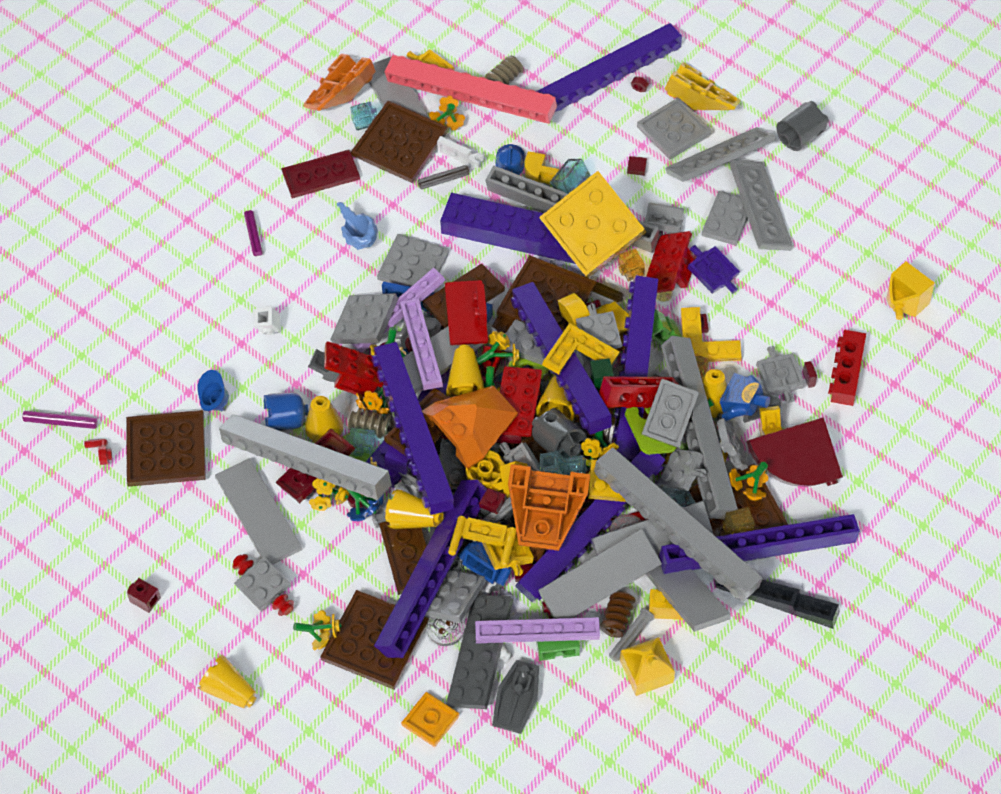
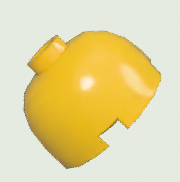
[465,450,505,489]

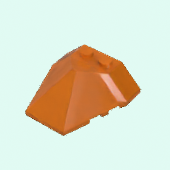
[303,53,376,111]
[422,386,518,469]
[508,464,591,551]

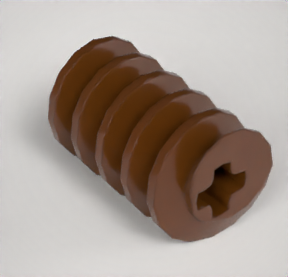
[600,592,636,638]

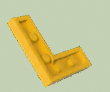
[681,307,742,362]
[542,323,619,375]

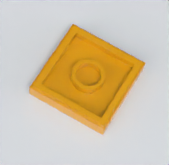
[401,692,460,747]

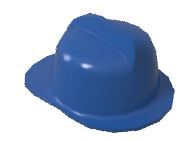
[495,144,525,175]
[197,370,229,412]

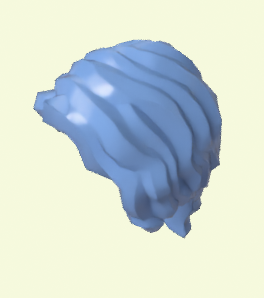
[337,202,378,250]

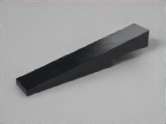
[716,579,840,629]

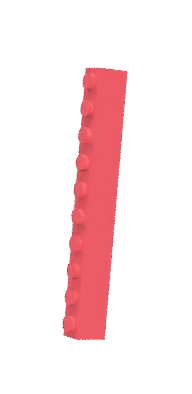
[385,55,557,124]

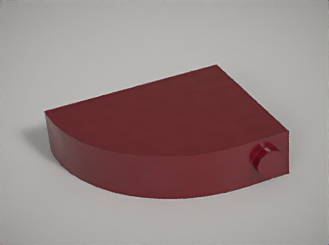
[746,417,843,487]

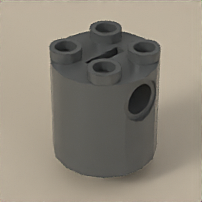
[776,101,829,151]
[532,408,586,463]

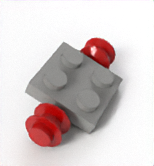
[232,554,294,616]

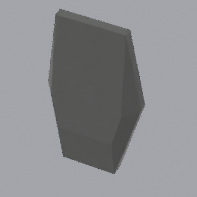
[492,660,539,734]

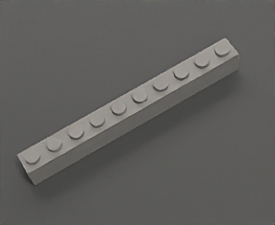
[485,165,659,253]
[661,336,738,520]
[219,414,391,500]
[594,447,762,602]

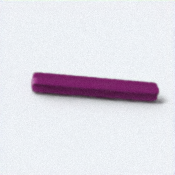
[22,410,98,429]

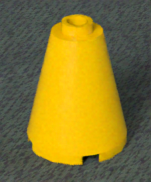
[446,345,484,398]
[702,369,728,418]
[536,376,574,421]
[305,396,344,443]
[385,489,444,529]
[198,655,257,709]

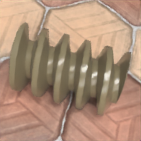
[485,55,524,85]
[348,408,391,439]

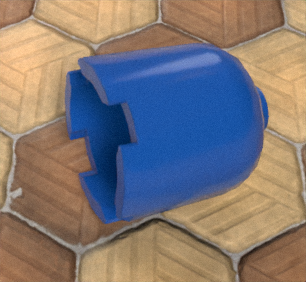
[263,393,309,431]

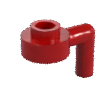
[84,439,112,465]

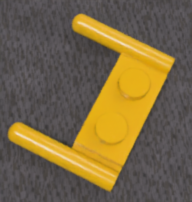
[448,516,516,567]

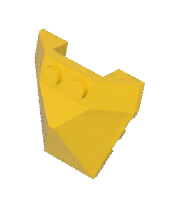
[664,62,741,110]

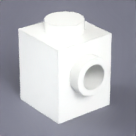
[254,307,280,335]

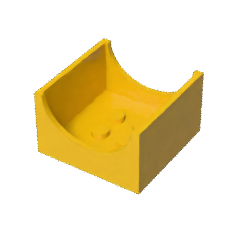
[539,171,646,278]

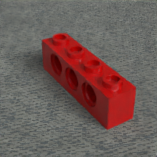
[828,329,867,406]
[599,377,679,408]

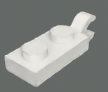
[437,136,484,168]

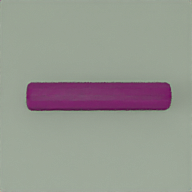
[244,210,263,257]

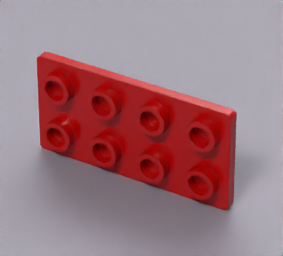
[646,231,696,293]
[445,280,488,346]
[324,341,384,397]
[500,367,542,437]

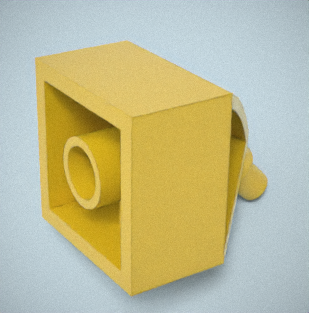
[886,261,935,320]
[620,637,675,696]

